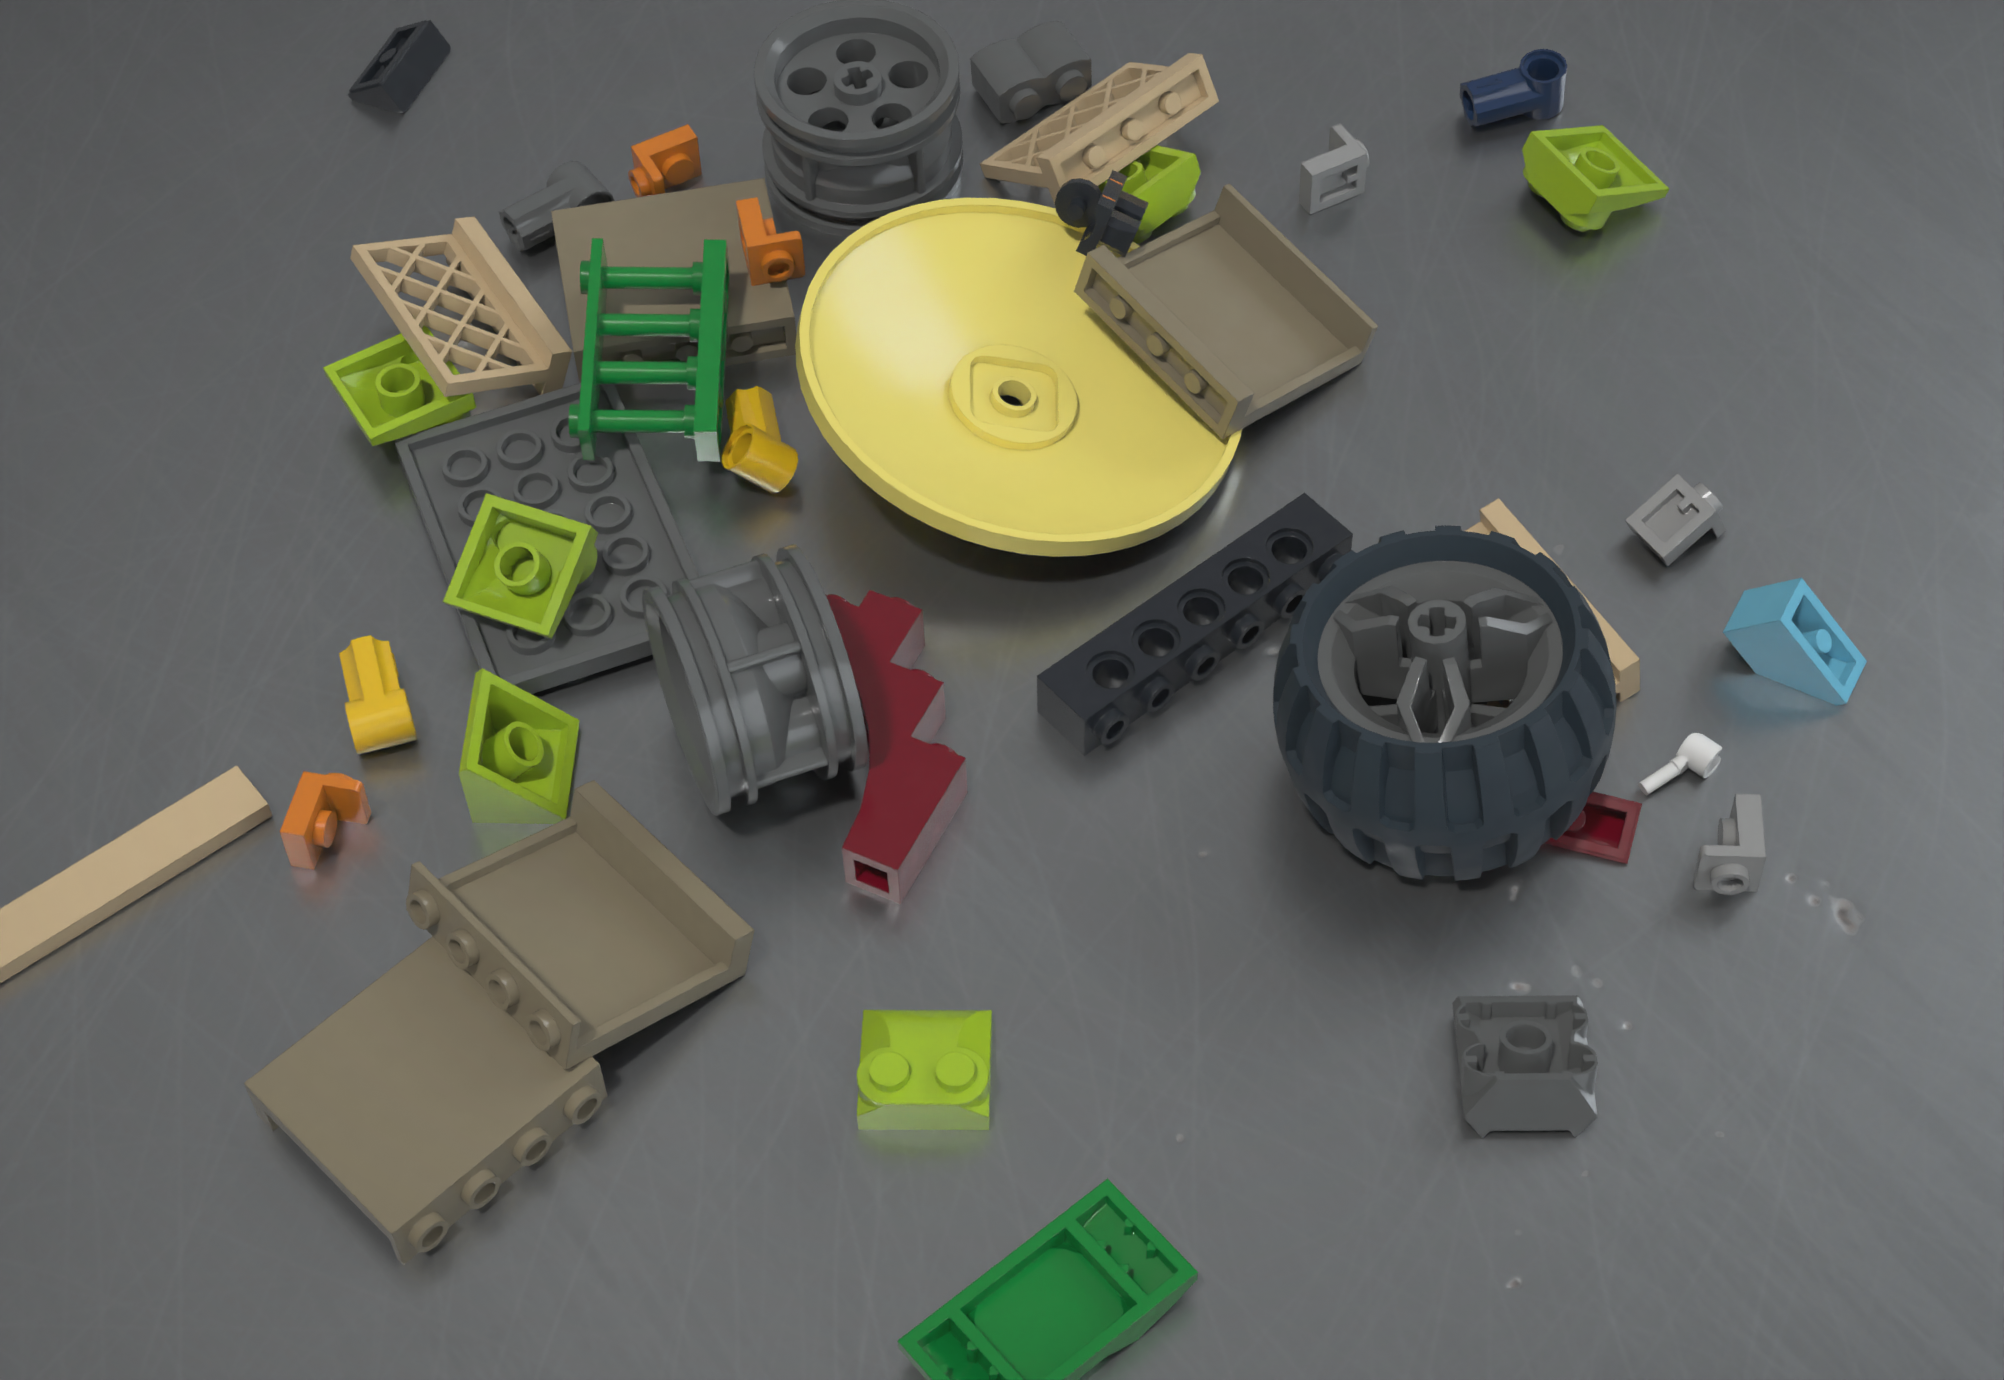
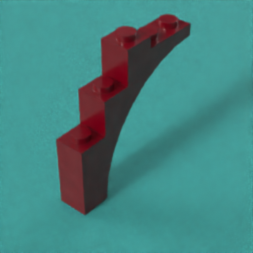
[825,590,968,904]

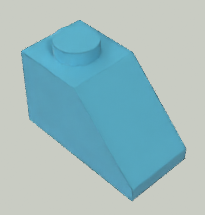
[1723,577,1867,706]

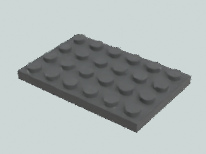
[394,383,699,694]

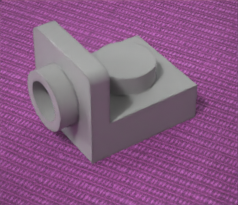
[1299,124,1369,215]
[1625,473,1726,566]
[1694,794,1766,895]

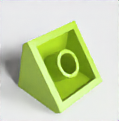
[459,668,580,824]

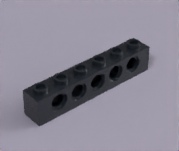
[1037,492,1353,756]

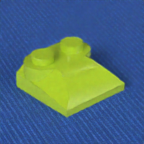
[1522,125,1669,232]
[1098,145,1201,244]
[323,326,476,446]
[443,493,598,639]
[857,1010,992,1130]

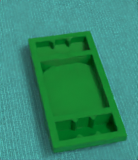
[897,1178,1198,1380]

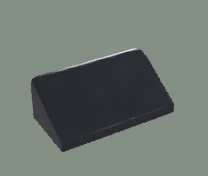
[348,20,451,113]

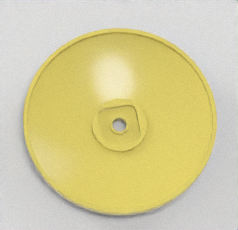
[795,198,1242,557]

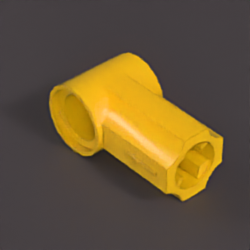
[722,386,798,494]
[339,635,417,755]

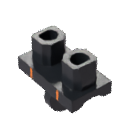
[1055,170,1149,257]

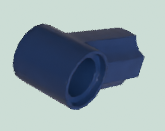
[1460,49,1567,127]

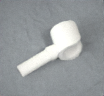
[1638,733,1722,796]

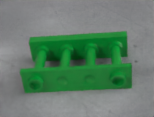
[569,238,730,462]

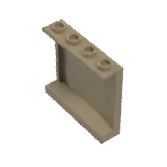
[551,178,797,383]
[1074,183,1378,439]
[406,780,755,1070]
[244,936,608,1265]

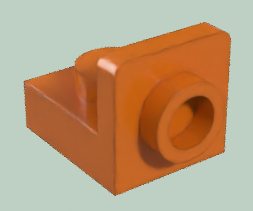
[628,124,702,198]
[736,197,806,286]
[280,771,371,870]

